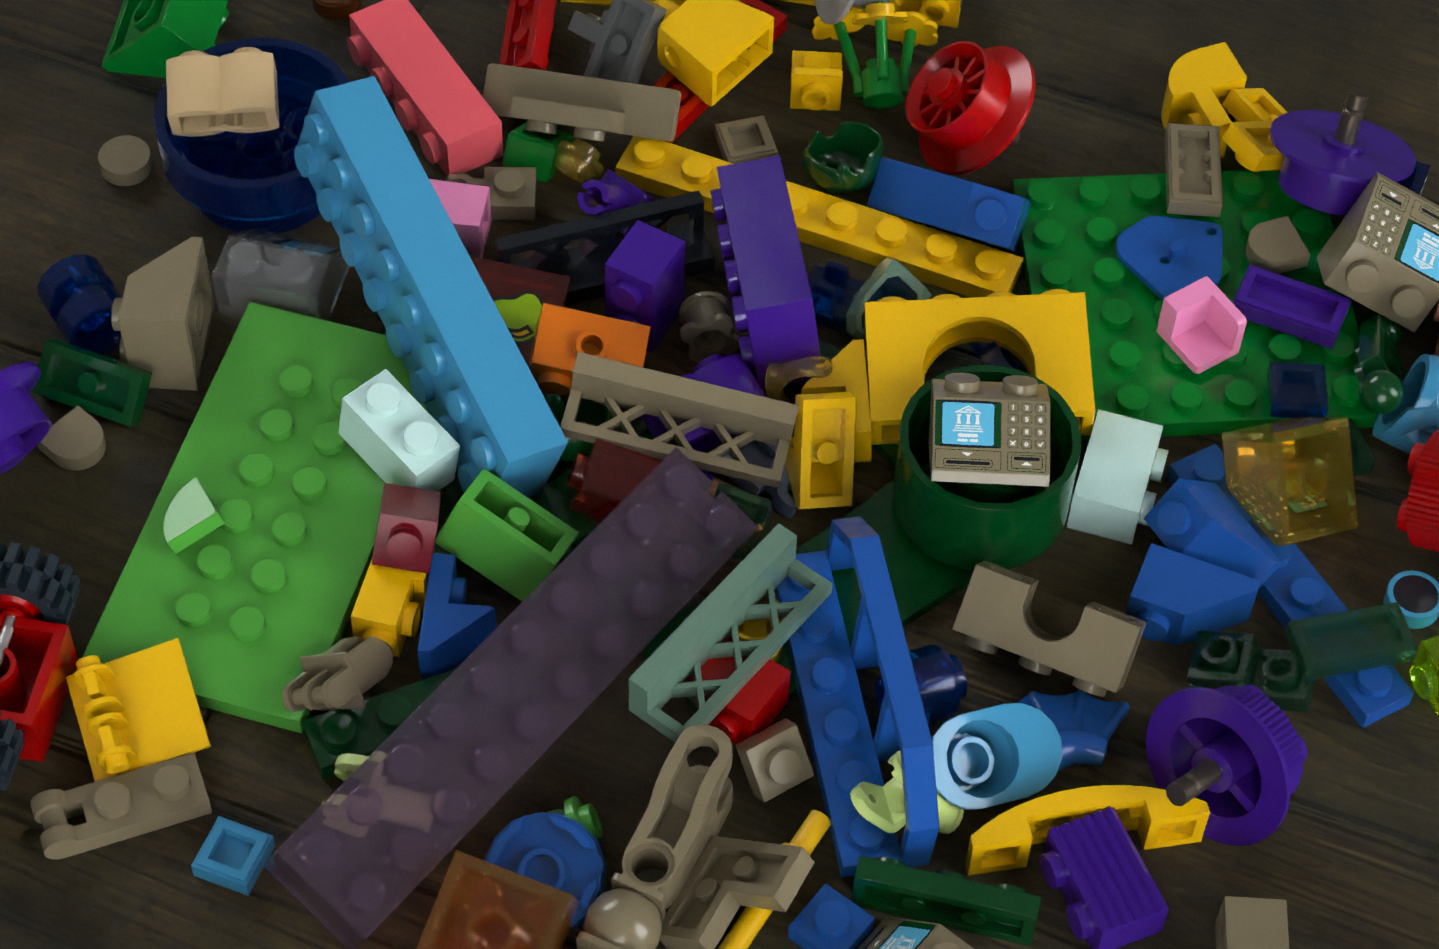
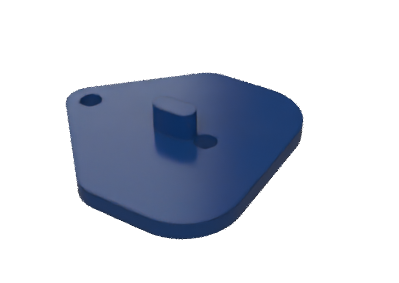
[1115,216,1223,300]

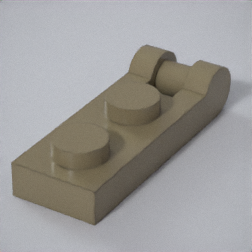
[30,752,212,860]

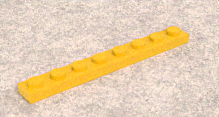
[615,136,1023,297]

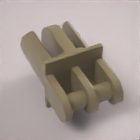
[282,636,393,712]

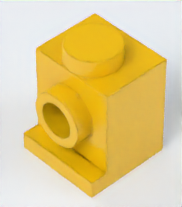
[350,560,428,657]

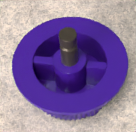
[1146,684,1308,846]

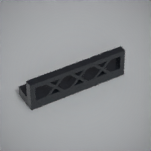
[495,191,715,307]

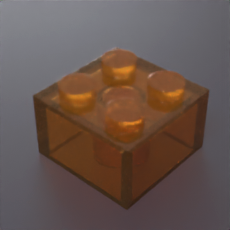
[416,850,580,949]

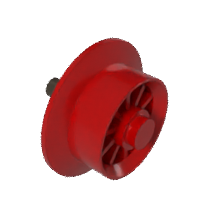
[905,41,1036,176]

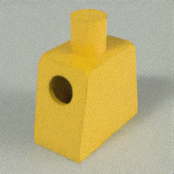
[654,0,774,107]

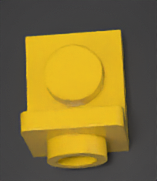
[790,50,843,111]

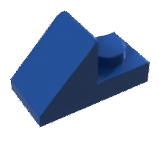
[418,553,497,680]

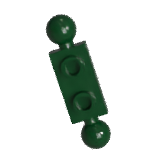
[1354,312,1404,414]

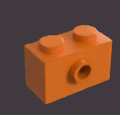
[528,303,651,406]

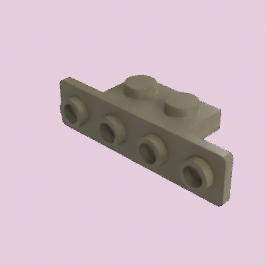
[483,63,681,142]

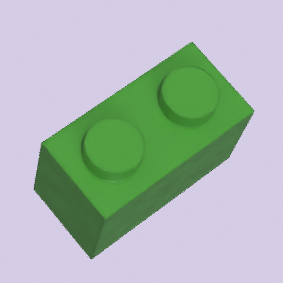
[435,468,579,606]

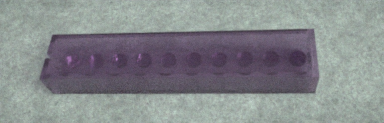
[263,447,759,949]

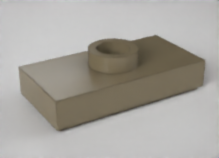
[1165,123,1222,217]

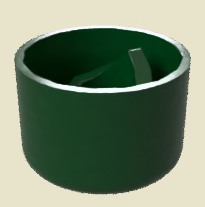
[893,365,1081,571]

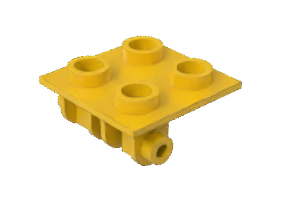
[66,638,211,782]

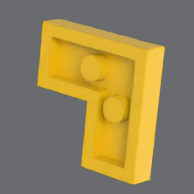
[1221,88,1288,172]

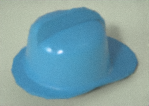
[932,703,1062,810]

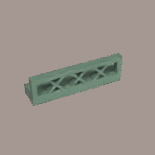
[629,523,833,743]

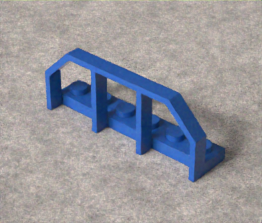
[774,516,939,878]

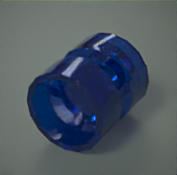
[37,254,122,355]

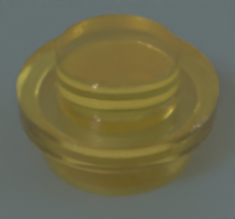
[554,138,604,184]

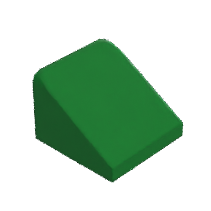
[502,122,574,182]

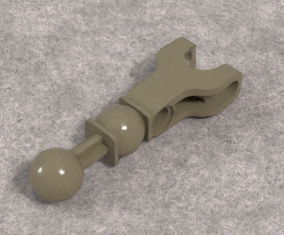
[576,724,733,949]

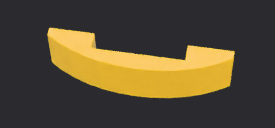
[965,785,1210,876]

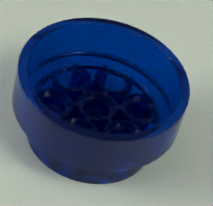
[153,38,350,235]

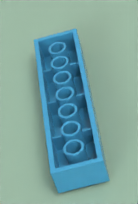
[294,76,568,498]

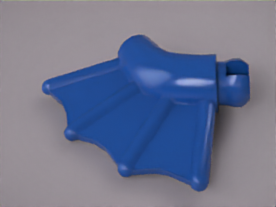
[993,689,1130,772]

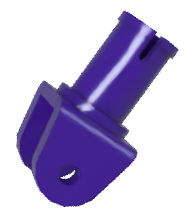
[577,169,656,235]

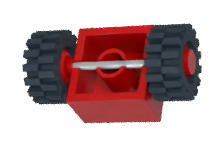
[0,542,81,793]

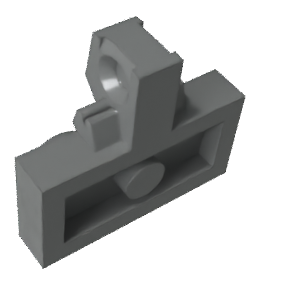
[568,0,667,84]

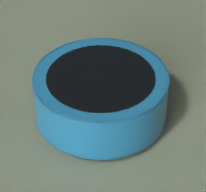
[1383,570,1439,629]

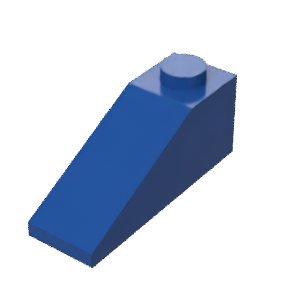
[867,157,1031,252]

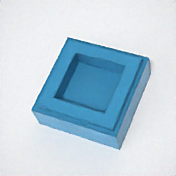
[191,816,275,896]

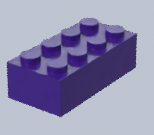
[710,155,822,389]

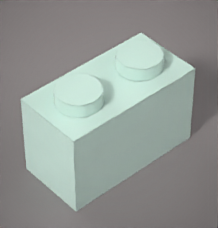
[338,369,460,491]
[1066,409,1169,545]

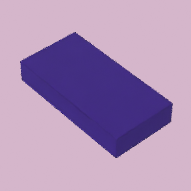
[1233,265,1352,349]

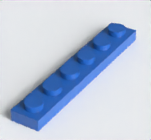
[1167,443,1414,728]

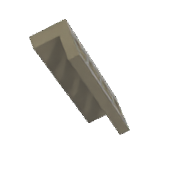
[560,352,799,488]

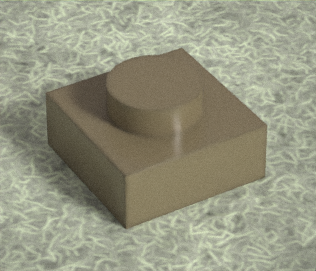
[735,718,814,803]

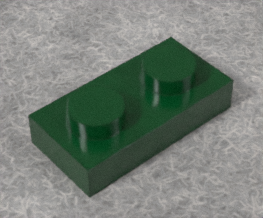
[32,339,153,427]

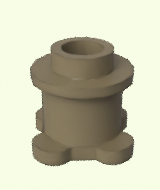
[679,291,740,362]

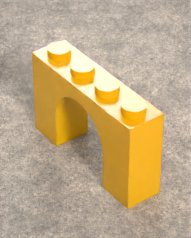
[865,289,1095,445]

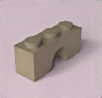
[952,561,1147,697]

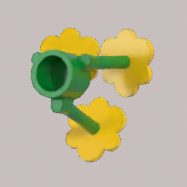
[812,1,938,109]

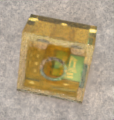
[1222,417,1358,546]

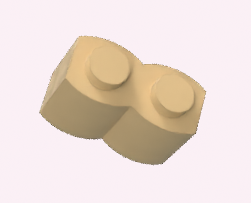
[166,47,279,137]

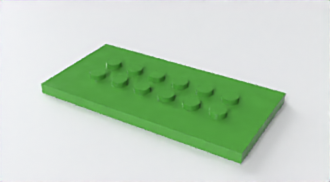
[82,302,429,733]

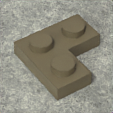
[660,836,815,949]

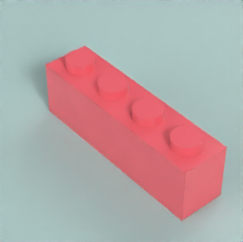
[347,0,503,177]

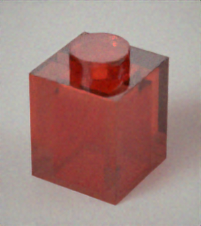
[567,438,660,530]

